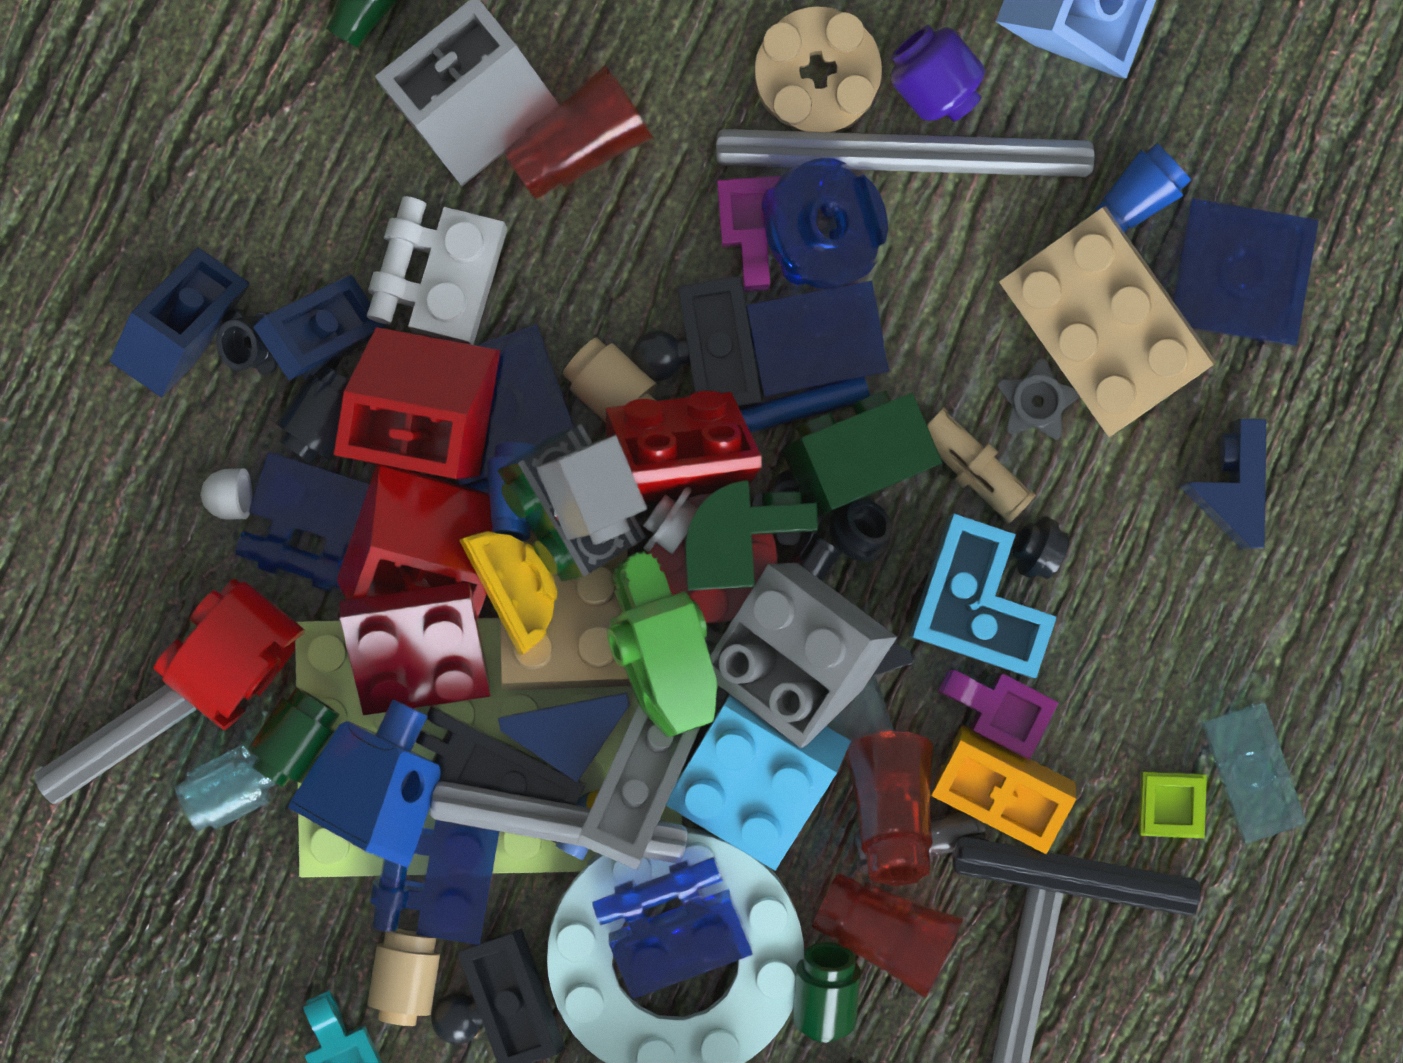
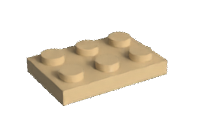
[999,206,1216,437]
[500,530,632,691]

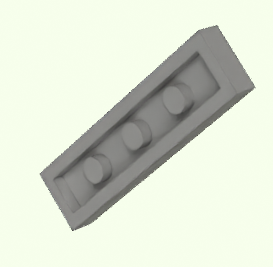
[577,627,724,870]

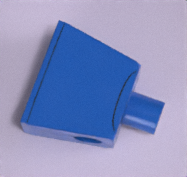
[288,699,441,868]

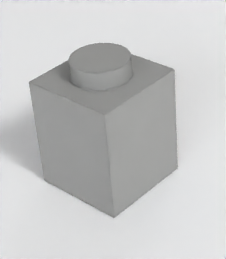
[536,435,647,545]

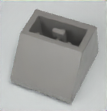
[375,0,560,187]
[710,563,897,748]

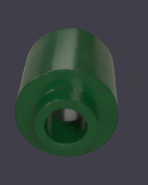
[248,687,340,787]
[792,942,861,1043]

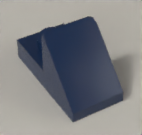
[253,274,387,380]
[1180,419,1266,549]

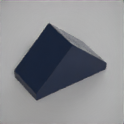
[498,692,630,782]

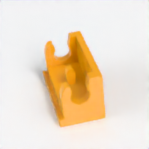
[931,725,1076,854]

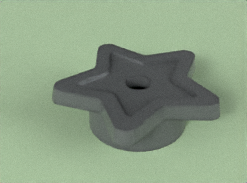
[998,358,1080,440]

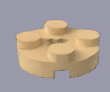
[755,7,882,133]

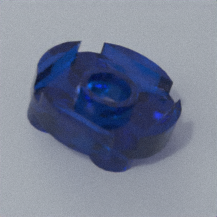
[762,158,888,289]

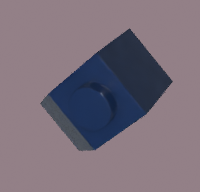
[109,247,250,398]

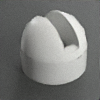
[200,468,252,520]

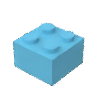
[666,694,851,870]

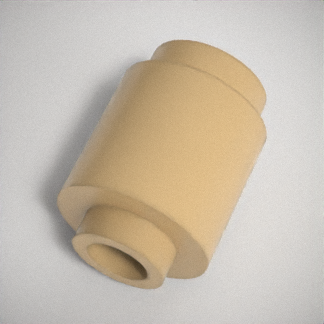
[562,337,657,423]
[367,929,440,1026]

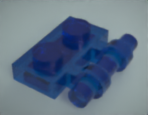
[235,452,369,592]
[370,820,500,945]
[592,857,753,999]

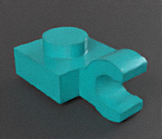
[303,990,382,1063]

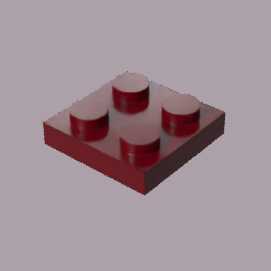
[340,582,491,716]

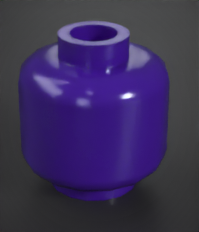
[890,25,985,122]

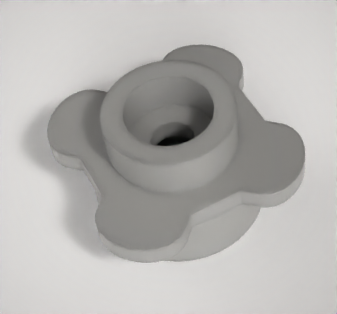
[643,486,698,554]

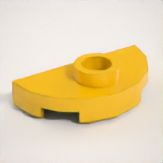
[459,531,557,655]

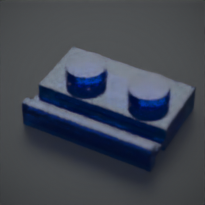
[746,281,890,396]

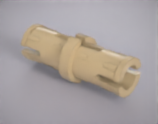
[927,408,1036,524]

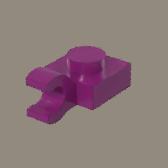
[717,176,786,292]
[937,669,1059,760]

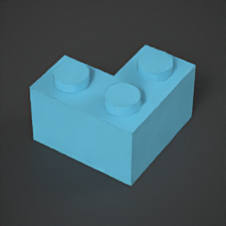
[908,514,1056,678]

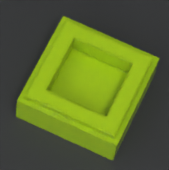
[1138,771,1207,839]

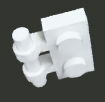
[367,196,507,345]

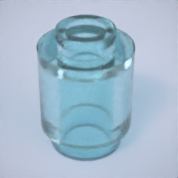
[175,745,276,831]

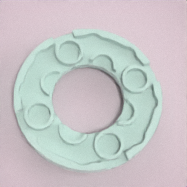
[547,828,804,1063]

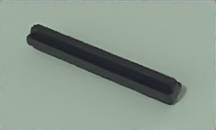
[952,837,1201,916]

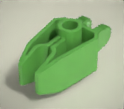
[607,551,717,737]

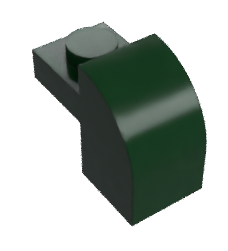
[686,480,818,591]

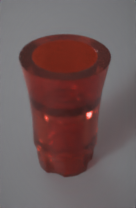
[504,64,655,199]
[845,731,934,886]
[811,873,964,999]

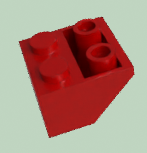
[334,327,500,479]
[606,390,761,503]
[336,464,493,619]

